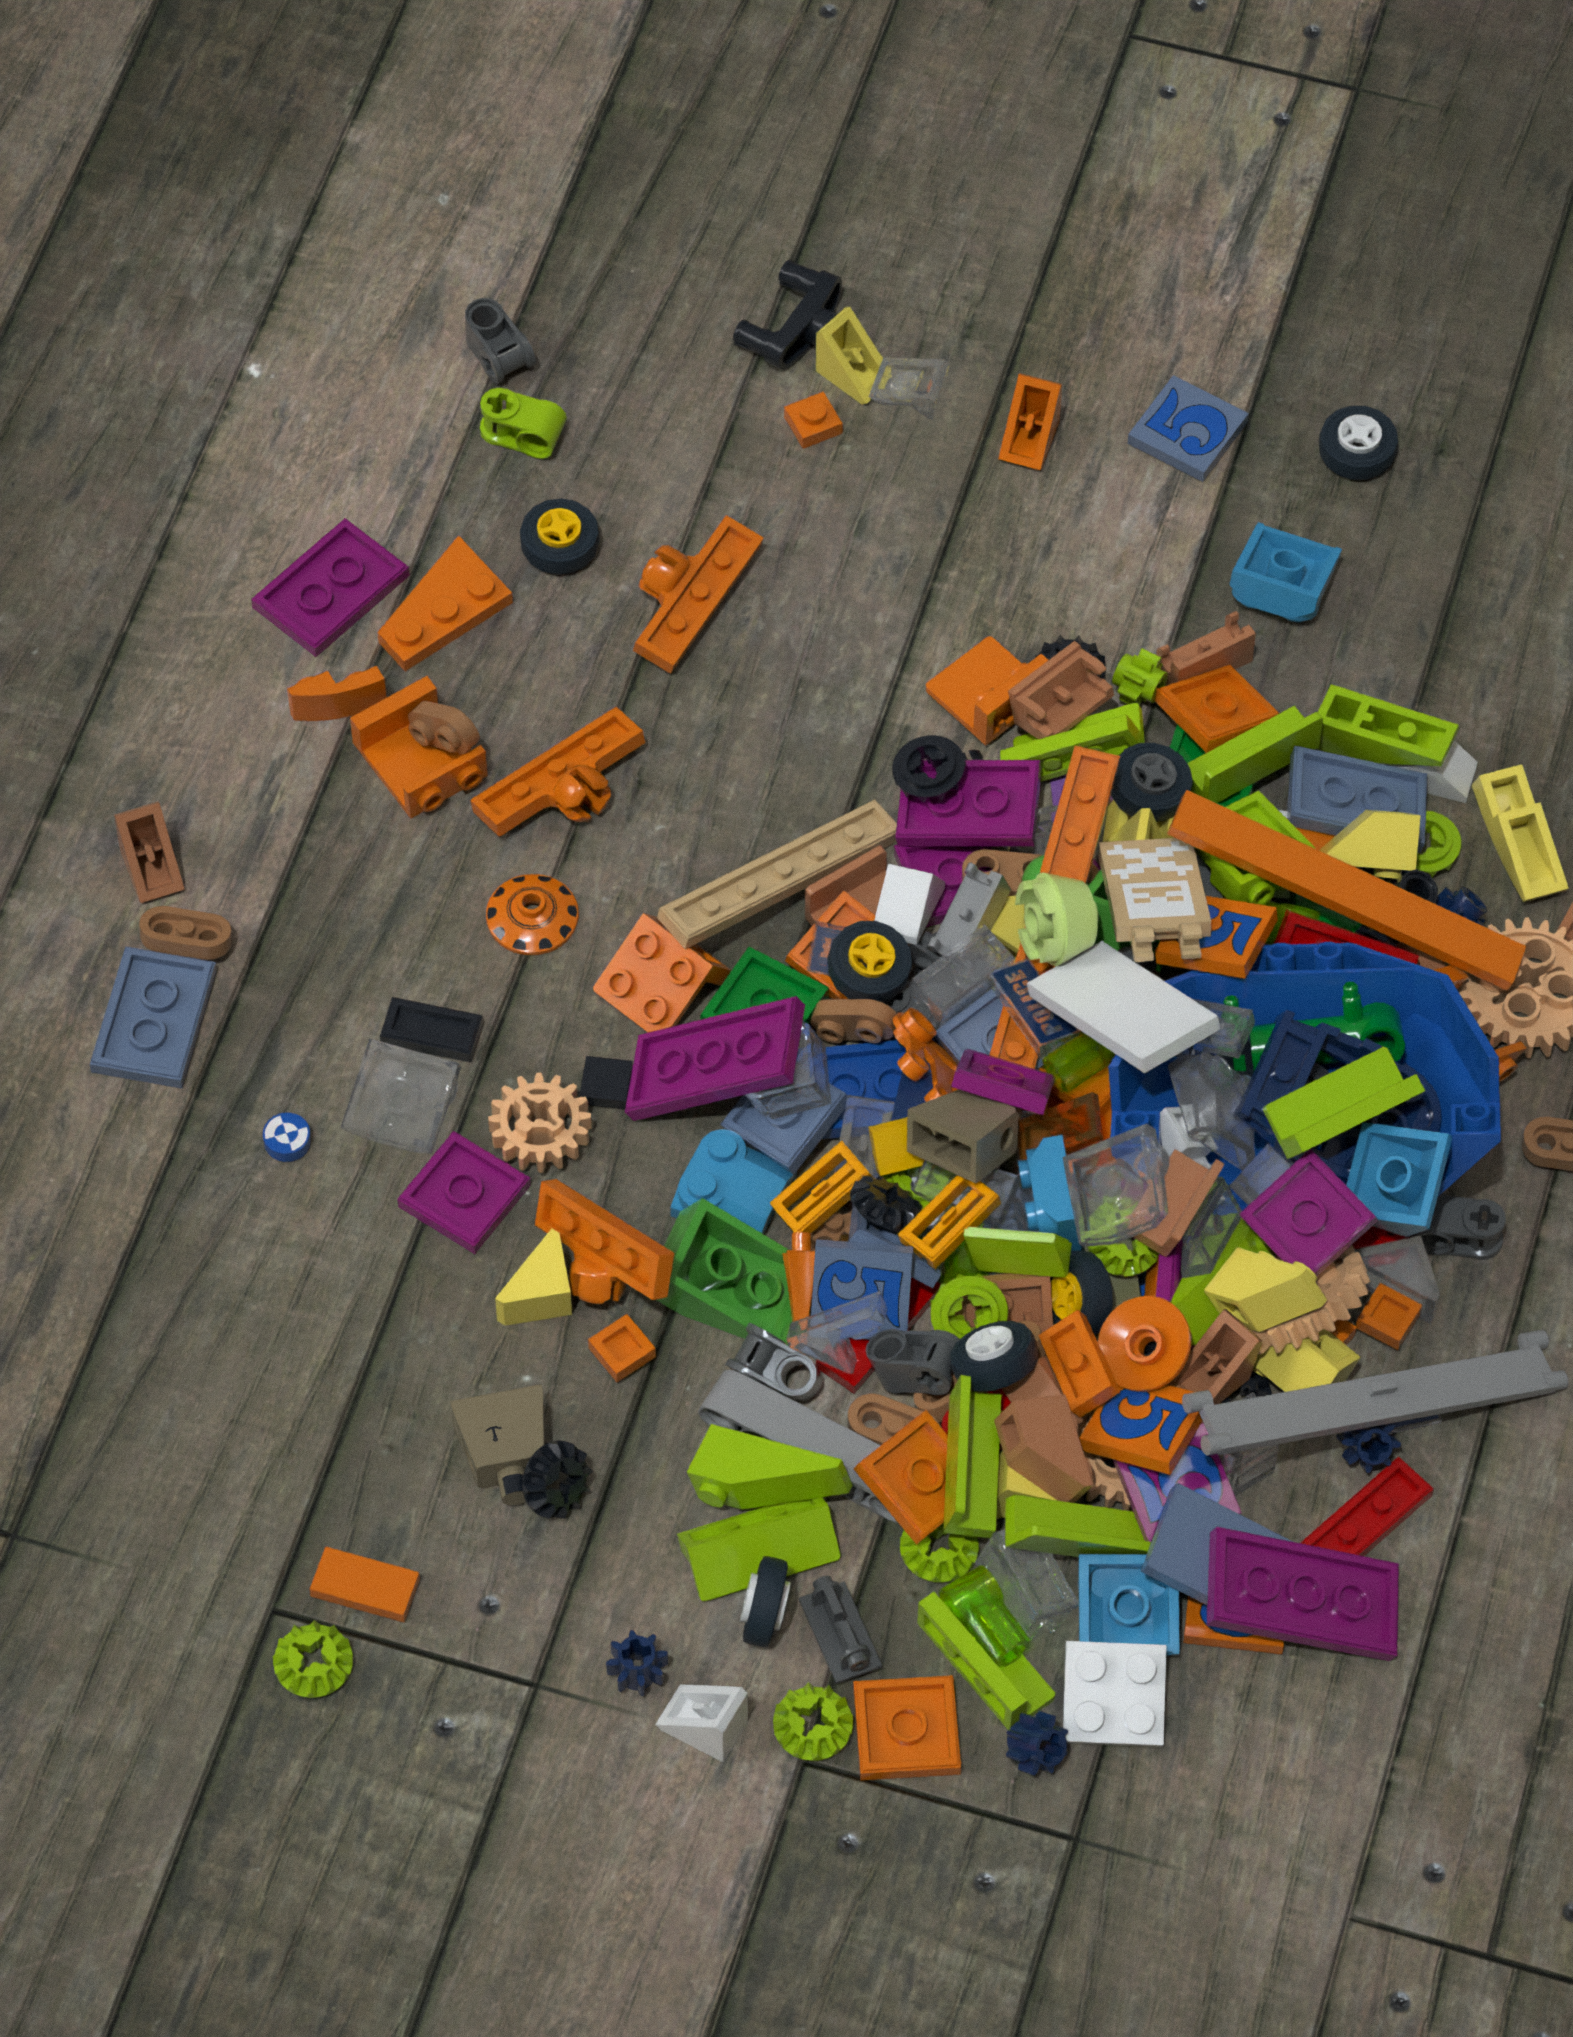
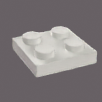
[1063,1641,1166,1747]

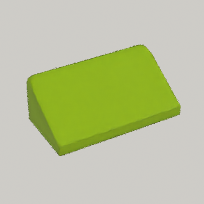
[964,1227,1072,1278]

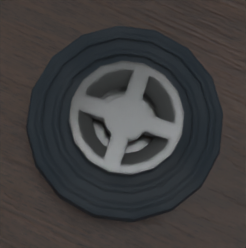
[1111,743,1193,822]

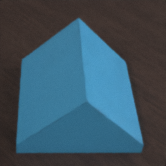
[1346,1122,1452,1237]

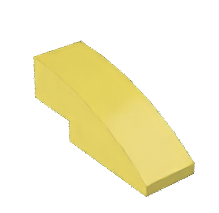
[1472,764,1569,902]

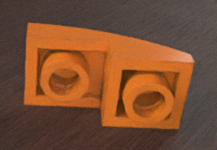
[287,666,387,721]

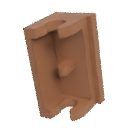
[1156,611,1256,686]
[1008,641,1114,739]

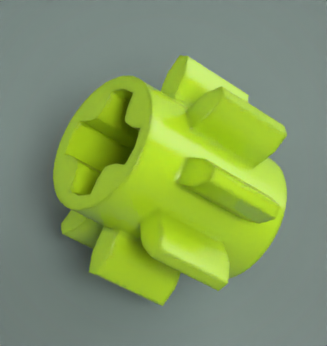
[1112,648,1168,706]

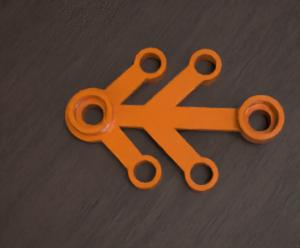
[892,1008,959,1102]

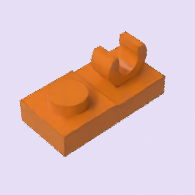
[1038,1310,1120,1418]

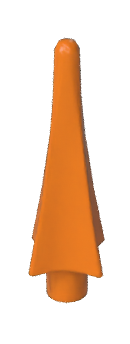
[782,1232,815,1366]

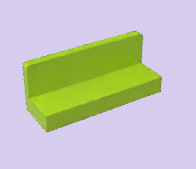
[1000,703,1145,782]
[1187,706,1323,803]
[1263,1047,1425,1159]
[943,1375,1001,1538]
[1005,1494,1151,1557]
[677,1497,841,1601]
[917,1588,1055,1730]

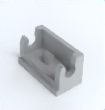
[927,863,1011,972]

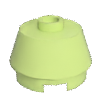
[1015,872,1098,966]

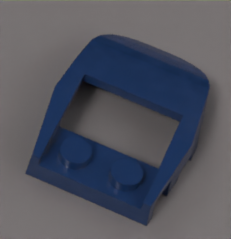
[1233,1010,1441,1181]

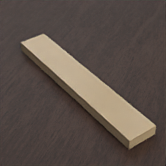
[657,800,897,949]

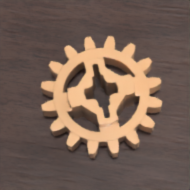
[488,1073,592,1173]

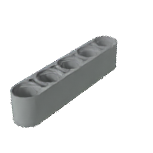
[698,1370,898,1523]

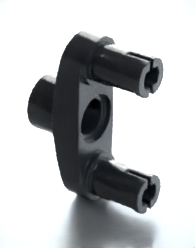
[733,259,842,370]

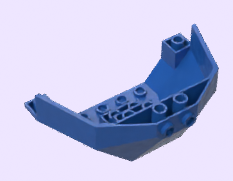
[1108,942,1501,1223]

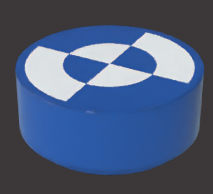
[263,1113,311,1162]

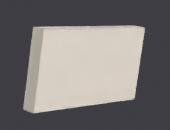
[1027,941,1220,1073]

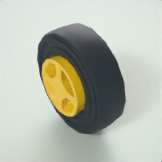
[520,498,600,575]
[827,921,912,1003]
[1050,1250,1113,1335]

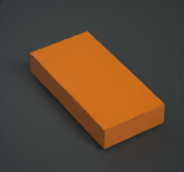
[309,1546,420,1622]

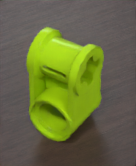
[480,388,567,459]

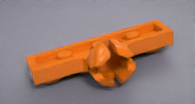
[633,515,764,674]
[470,707,645,837]
[535,1179,674,1304]

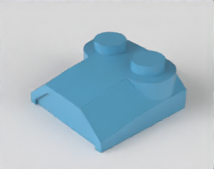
[1229,522,1342,622]
[670,1129,797,1234]
[1018,1135,1081,1251]
[1078,1554,1180,1656]

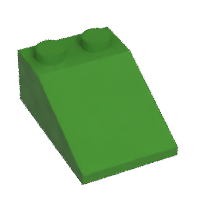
[656,1198,793,1345]

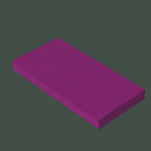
[625,996,805,1121]
[1207,1527,1399,1661]

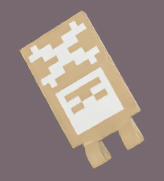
[1099,838,1211,962]

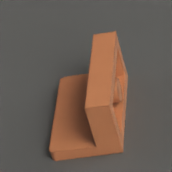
[805,845,887,926]
[1125,1149,1224,1257]

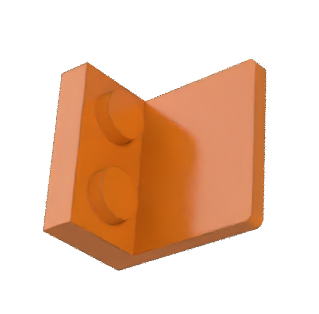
[926,636,1048,746]
[593,913,732,1032]

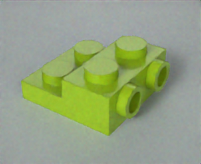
[1194,790,1315,905]

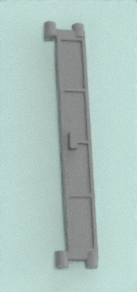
[1182,1330,1568,1455]

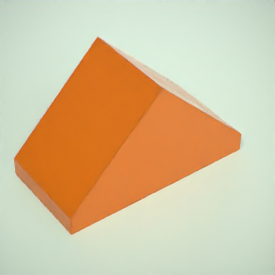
[998,373,1062,470]

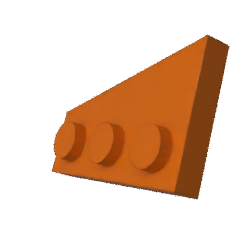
[377,535,513,671]

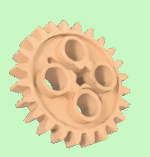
[1457,917,1573,1058]
[1251,1245,1370,1354]

